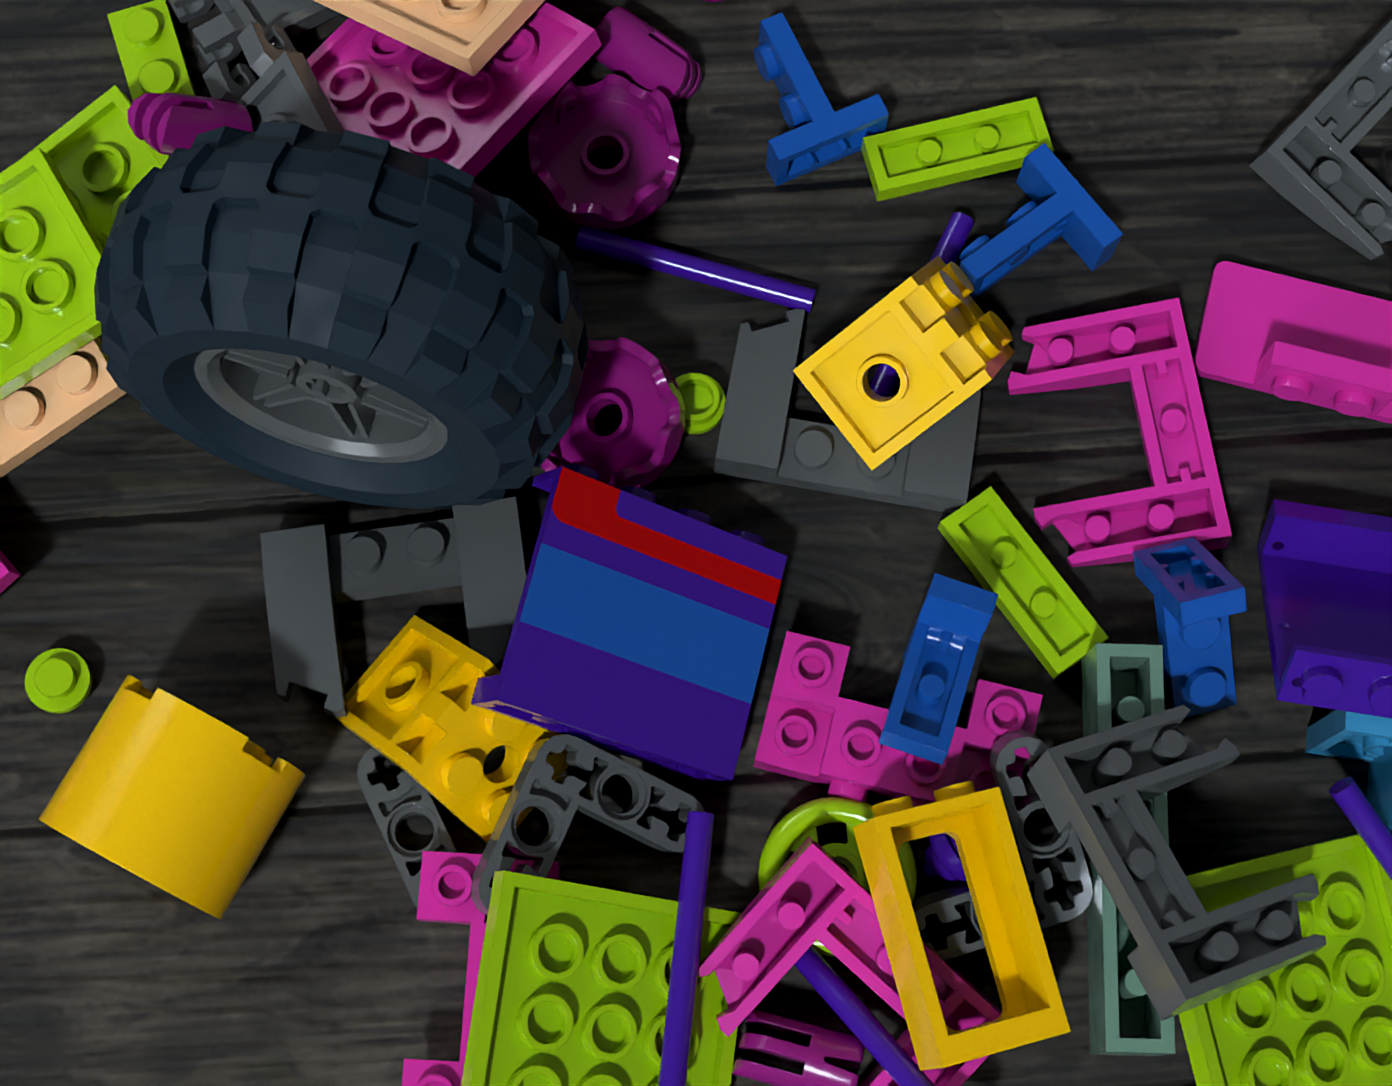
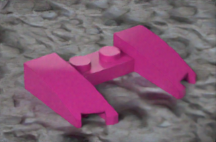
[1008,298,1232,568]
[698,836,1002,1086]

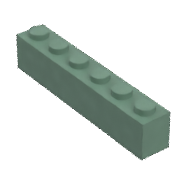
[1081,643,1176,1056]

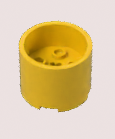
[39,675,306,920]

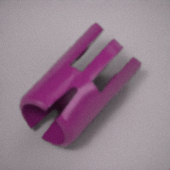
[592,6,702,102]
[128,92,253,155]
[731,1009,865,1086]

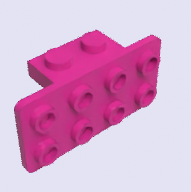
[1193,261,1392,424]

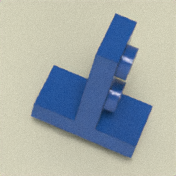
[753,12,889,186]
[958,143,1123,299]
[1133,537,1247,718]
[878,573,998,765]

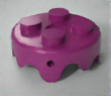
[528,74,681,230]
[540,337,685,489]

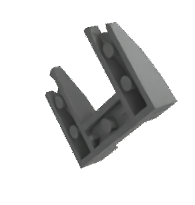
[1249,16,1392,260]
[714,309,981,514]
[260,497,527,717]
[1027,705,1326,1021]

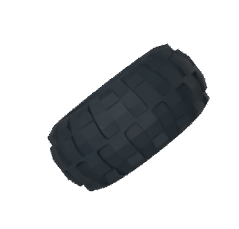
[94,122,589,509]

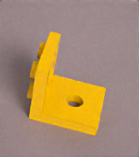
[793,255,1014,471]
[335,615,569,843]

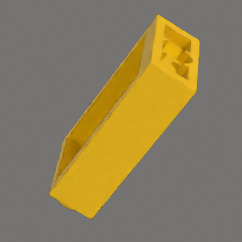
[853,781,1071,1071]

